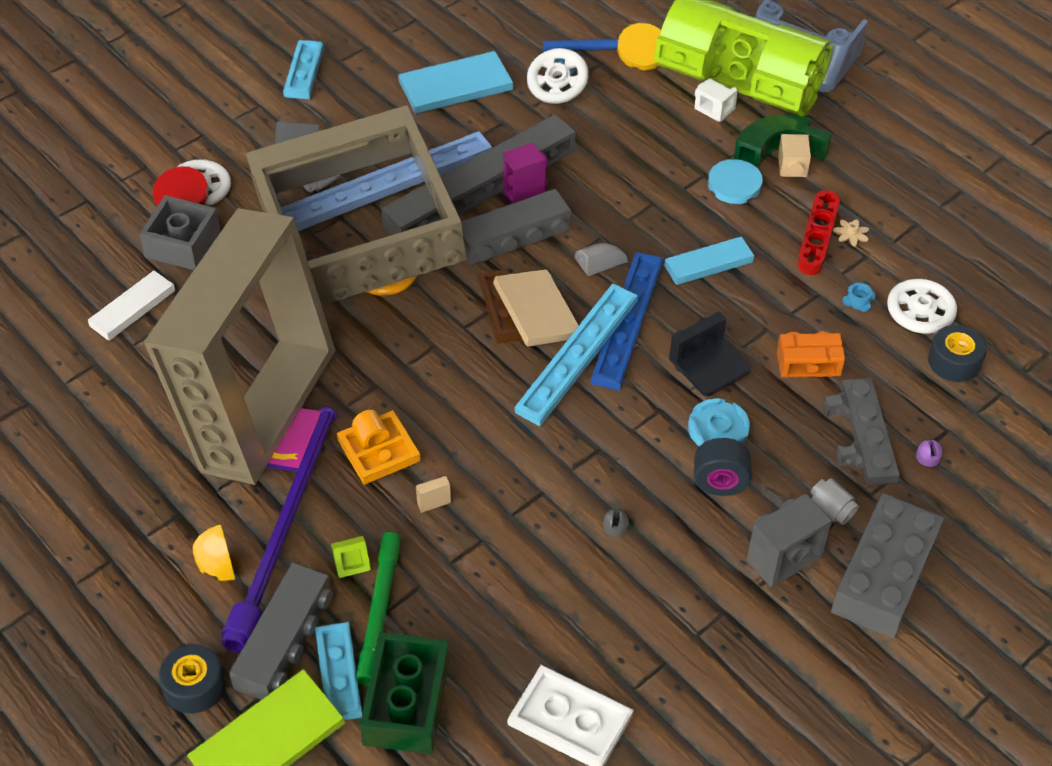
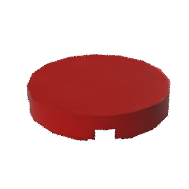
[152,166,209,206]

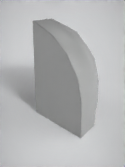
[575,243,628,276]

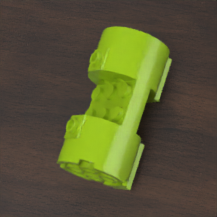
[654,0,833,117]

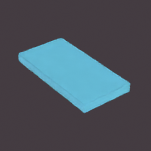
[398,51,513,114]

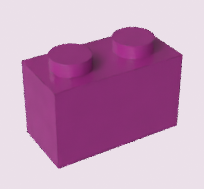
[503,143,548,204]

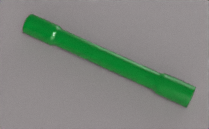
[356,532,401,686]

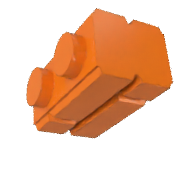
[777,331,845,377]

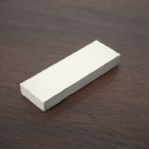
[88,271,175,341]

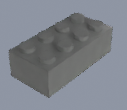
[831,493,944,639]

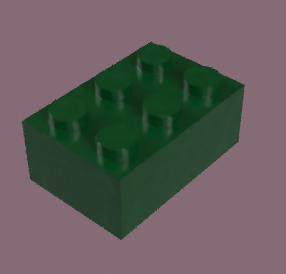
[360,632,450,754]

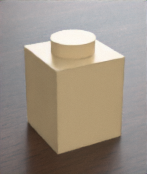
[778,134,811,177]

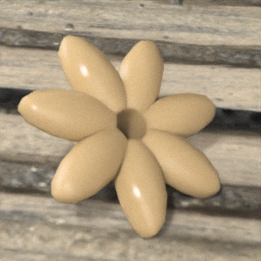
[833,219,869,246]

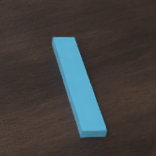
[515,283,638,427]

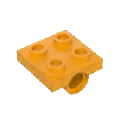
[337,410,421,485]

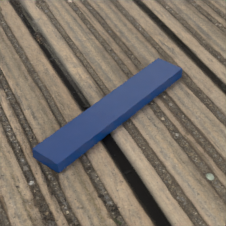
[591,252,663,391]

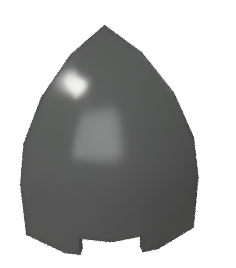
[275,122,319,144]

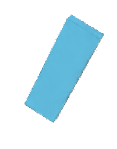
[283,40,324,99]
[664,236,754,285]
[315,622,362,720]

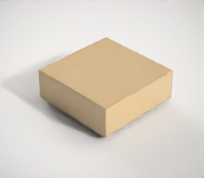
[416,476,451,513]

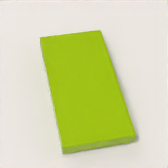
[187,669,345,766]

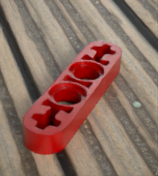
[797,190,840,275]

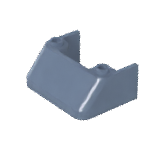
[755,0,868,92]

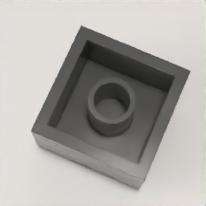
[139,195,221,270]
[747,494,831,588]

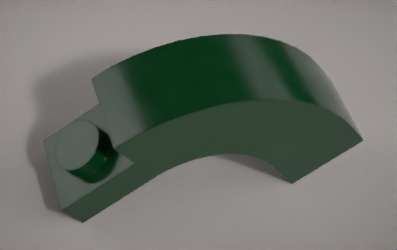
[733,115,832,168]

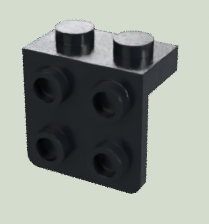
[669,311,751,396]

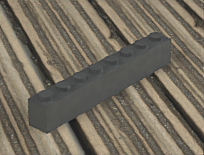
[381,115,575,236]

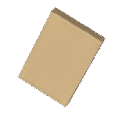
[493,269,578,347]

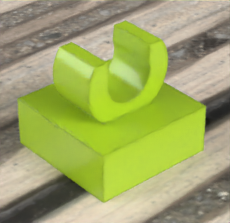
[331,536,371,578]

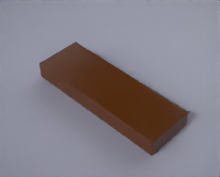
[478,269,523,344]

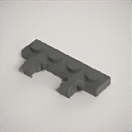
[823,378,900,485]

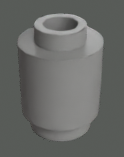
[810,478,859,525]

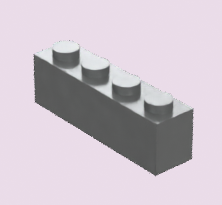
[461,189,571,265]
[229,563,333,700]

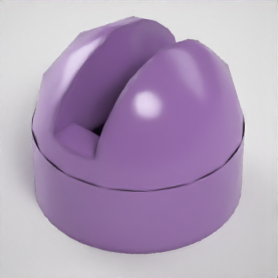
[916,440,943,467]

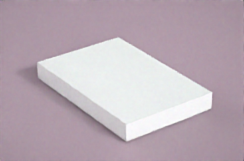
[508,665,633,766]

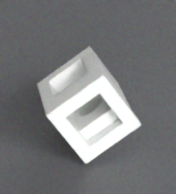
[695,78,738,122]

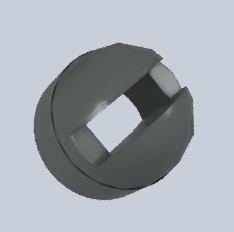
[603,509,629,537]

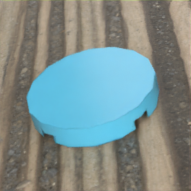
[708,159,763,204]
[688,398,750,446]

